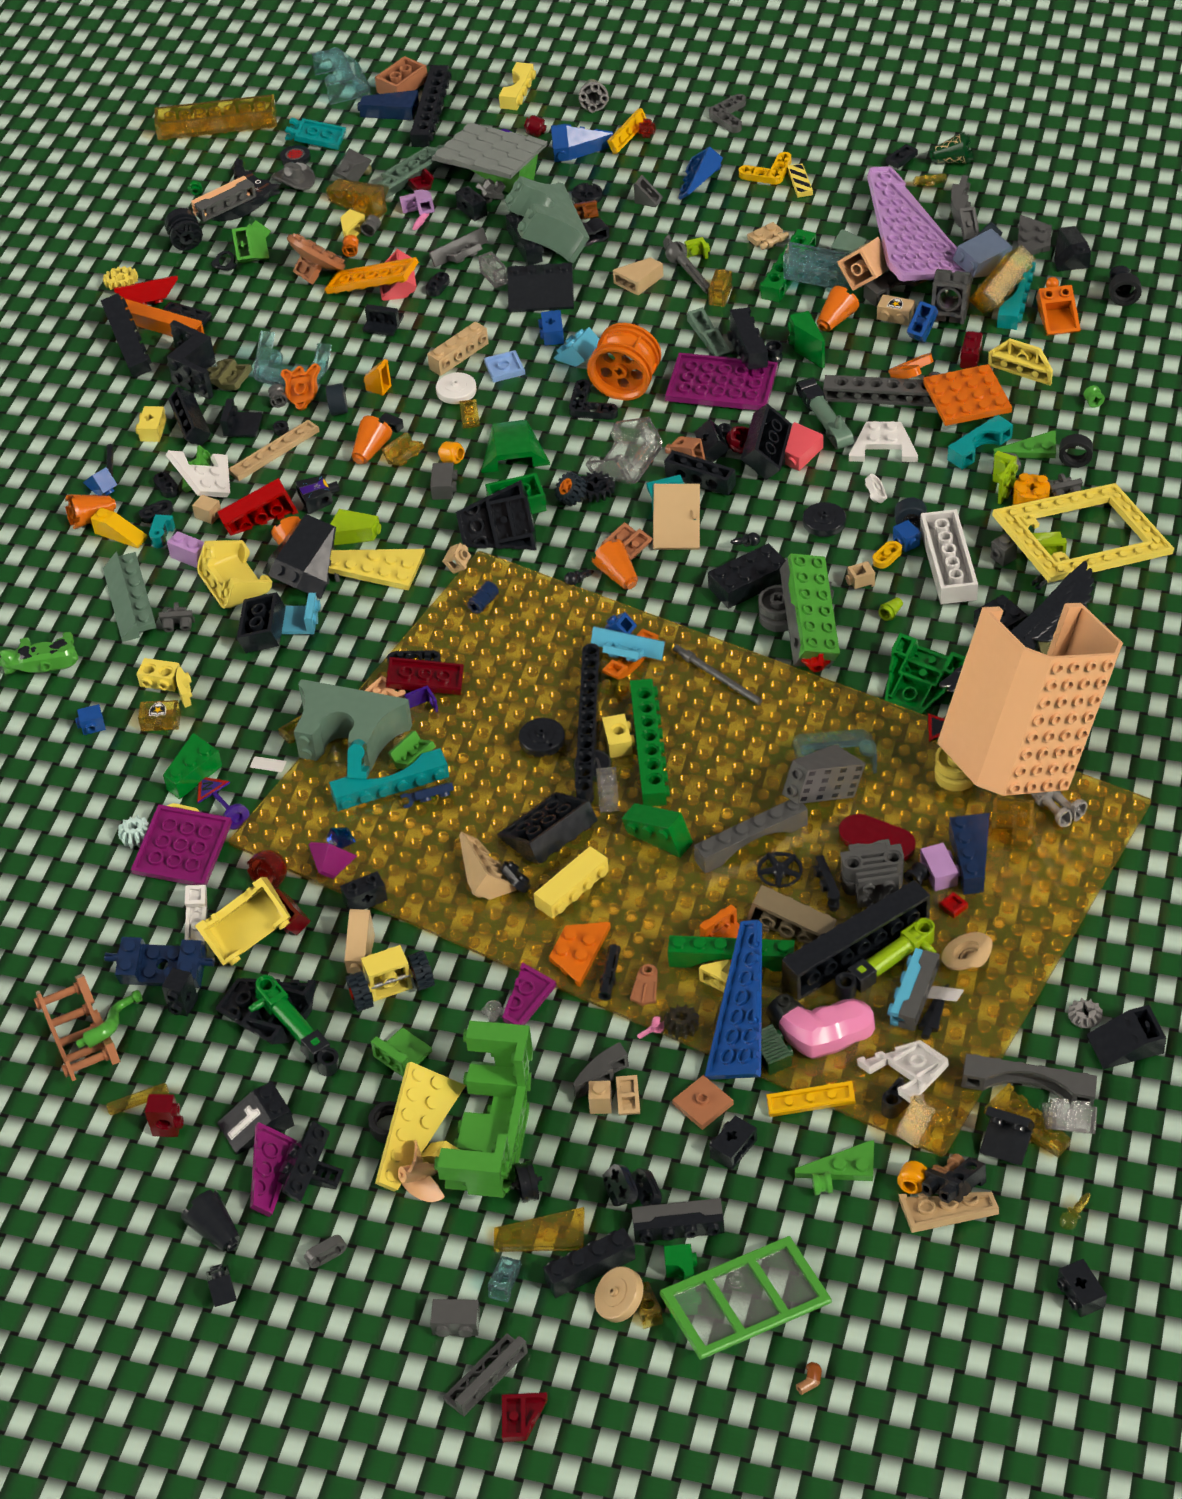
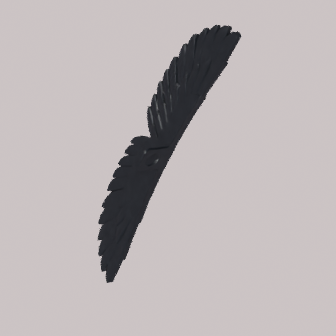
[939,561,1094,693]

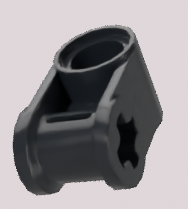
[881,1077,911,1119]

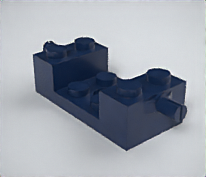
[104,937,215,988]

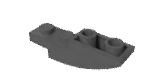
[951,175,971,227]

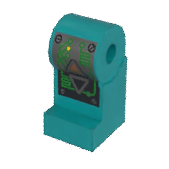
[149,514,175,548]
[347,739,370,779]

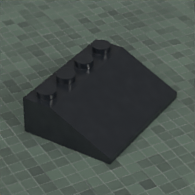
[507,263,574,313]
[497,792,598,864]

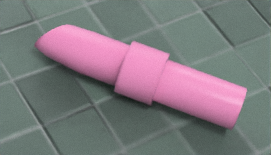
[412,213,429,230]

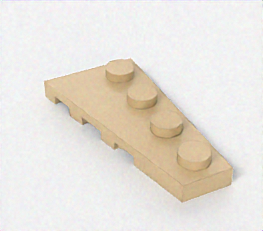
[899,1192,999,1233]

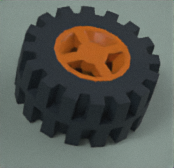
[554,472,587,506]

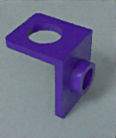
[404,685,438,712]

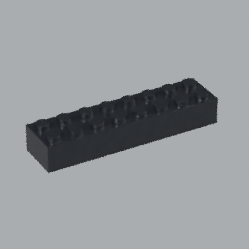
[782,880,930,1001]

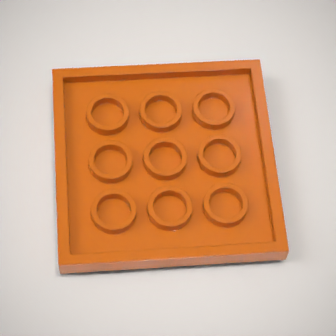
[923,364,1012,426]

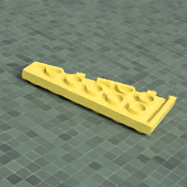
[375,1062,466,1191]

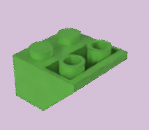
[232,226,269,264]

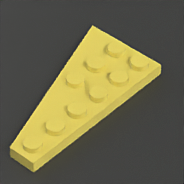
[328,549,425,591]

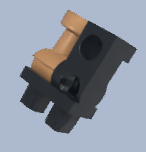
[922,1153,986,1203]

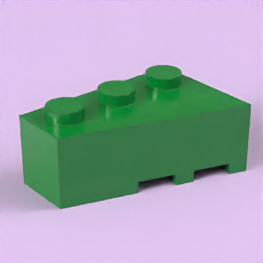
[621,803,693,858]

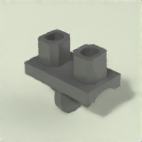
[476,179,505,204]
[1049,473,1083,497]
[159,602,195,632]

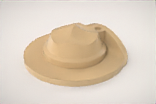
[941,932,993,970]

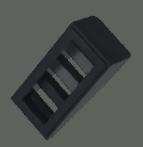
[309,1161,344,1189]

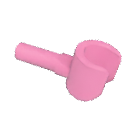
[637,1016,665,1039]

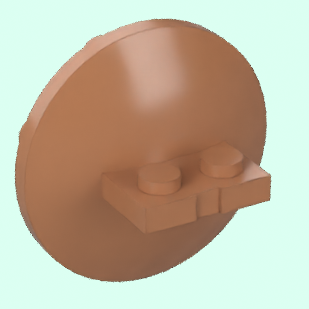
[287,233,346,284]

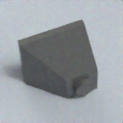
[332,148,372,186]

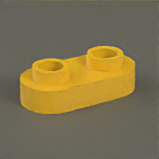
[873,541,902,569]

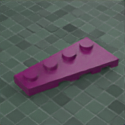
[250,1122,297,1217]

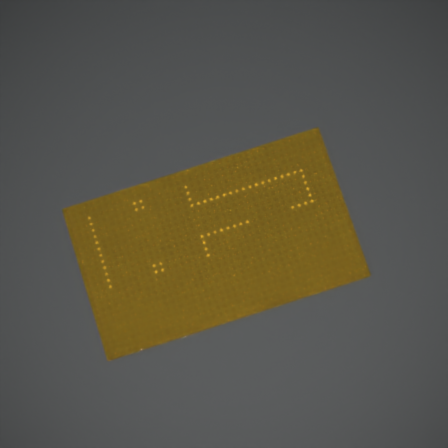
[229,551,1151,1157]

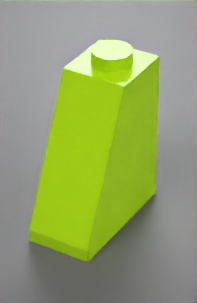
[330,509,381,545]

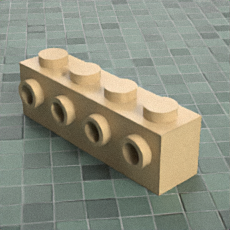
[427,321,489,376]

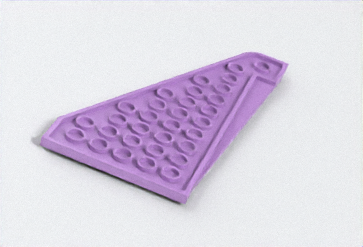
[867,166,966,282]

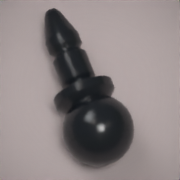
[730,532,760,547]
[564,570,594,586]

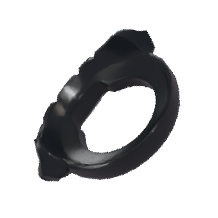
[211,251,237,271]

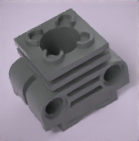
[931,269,972,325]
[840,839,904,908]

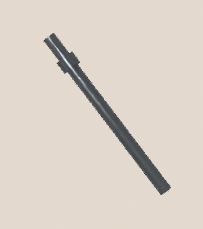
[673,644,762,706]

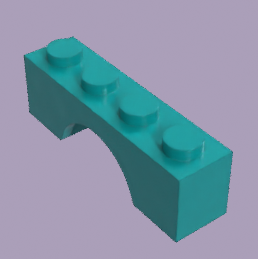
[947,415,1013,470]

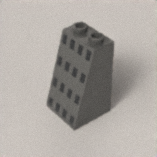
[782,744,866,804]

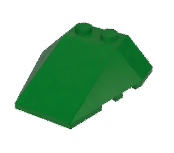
[884,633,966,718]

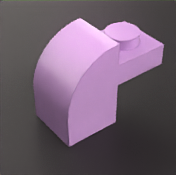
[399,190,435,215]

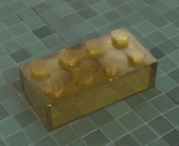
[969,245,1036,313]

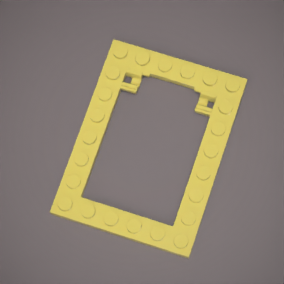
[992,483,1174,583]

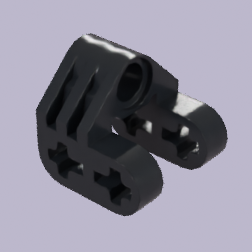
[602,1164,662,1206]

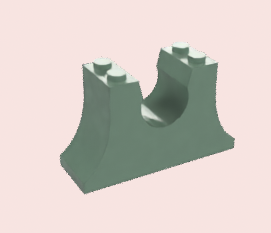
[505,176,590,263]
[294,679,412,771]

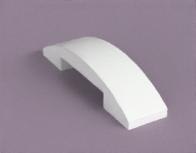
[184,885,207,946]

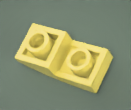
[176,667,192,708]

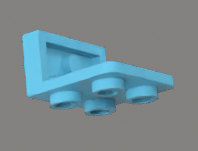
[282,593,321,634]

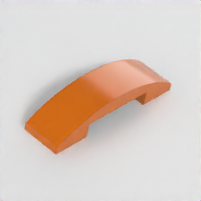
[602,629,659,679]

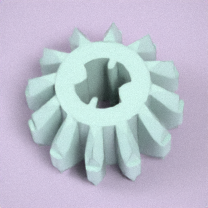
[118,815,150,849]

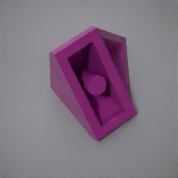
[308,842,357,879]

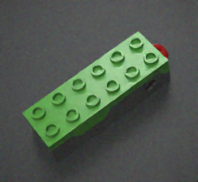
[780,554,840,672]

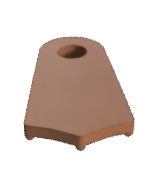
[630,964,658,1006]

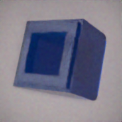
[326,827,356,849]

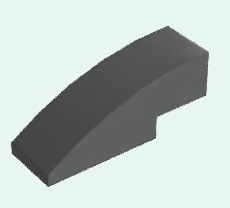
[573,1042,629,1099]

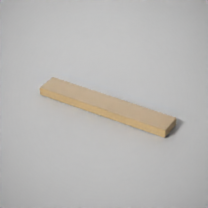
[228,420,320,481]

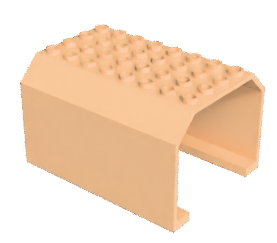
[937,603,1123,796]

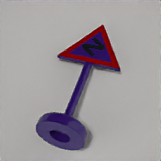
[197,777,250,830]

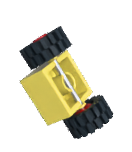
[346,945,435,1012]

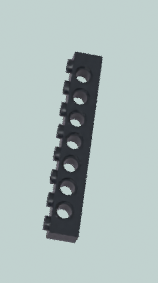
[410,65,452,147]

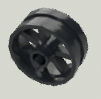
[511,1160,542,1203]

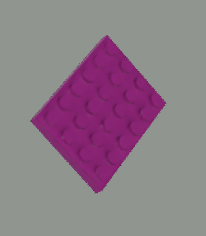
[665,353,778,410]

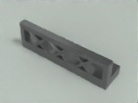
[443,1334,528,1417]

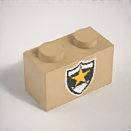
[877,294,915,326]

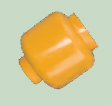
[438,441,465,464]
[897,1161,927,1194]

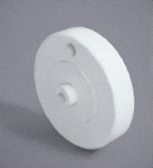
[436,372,477,404]

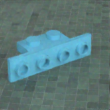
[591,626,665,662]

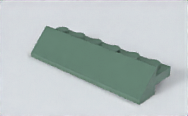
[371,144,445,200]
[103,551,156,642]

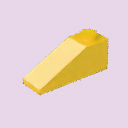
[91,507,148,548]

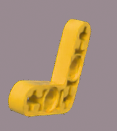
[738,152,791,185]

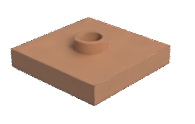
[672,1075,734,1130]

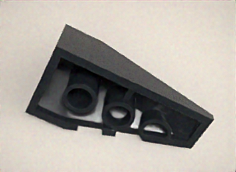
[1054,226,1091,272]

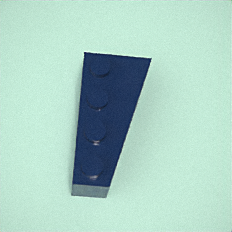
[949,813,990,895]

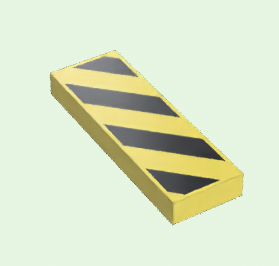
[787,164,813,198]

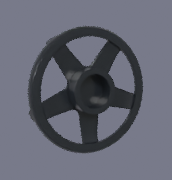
[757,852,803,888]

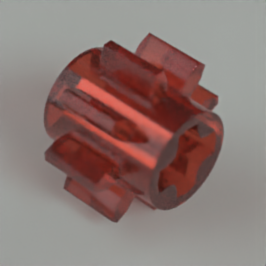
[639,119,656,138]

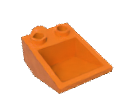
[1036,277,1081,336]

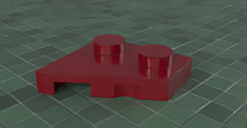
[502,1392,548,1442]

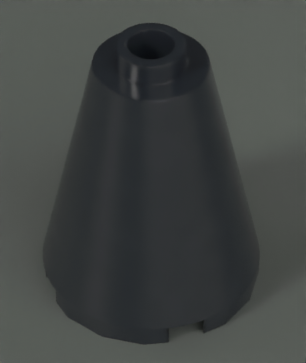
[181,1190,240,1252]

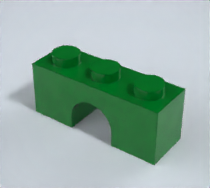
[664,1244,702,1318]

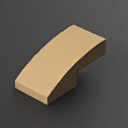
[616,1075,640,1116]

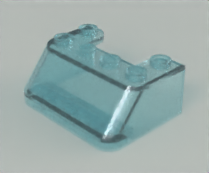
[312,47,371,105]

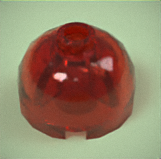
[247,849,288,889]

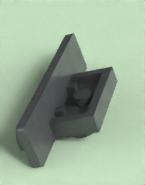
[429,228,488,267]

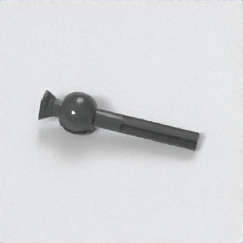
[663,235,711,294]

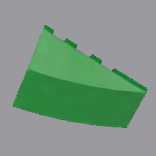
[481,420,550,473]

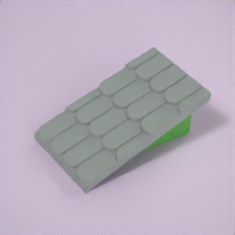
[432,123,548,193]

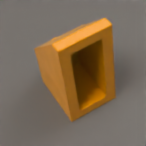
[364,359,392,396]

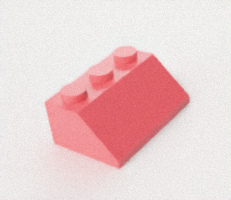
[380,249,417,301]

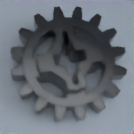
[581,471,615,502]

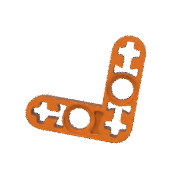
[888,353,934,379]

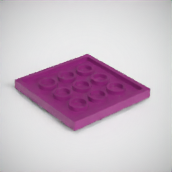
[131,804,232,886]

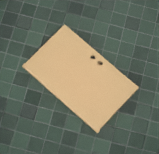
[653,484,700,550]

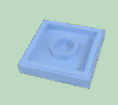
[484,350,525,383]

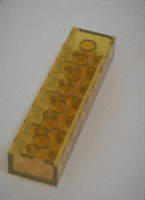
[155,94,277,140]

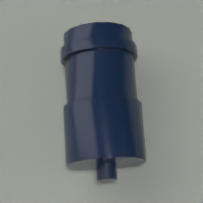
[467,581,499,614]

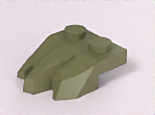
[207,359,253,390]

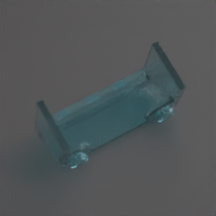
[253,331,331,387]

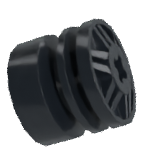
[164,208,203,251]

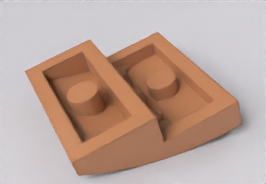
[602,522,653,560]

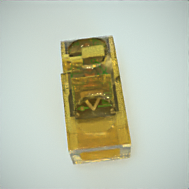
[637,1281,663,1329]

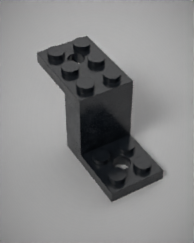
[167,320,216,399]

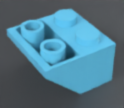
[554,327,599,367]

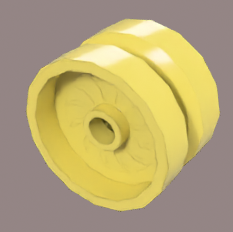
[935,747,974,791]

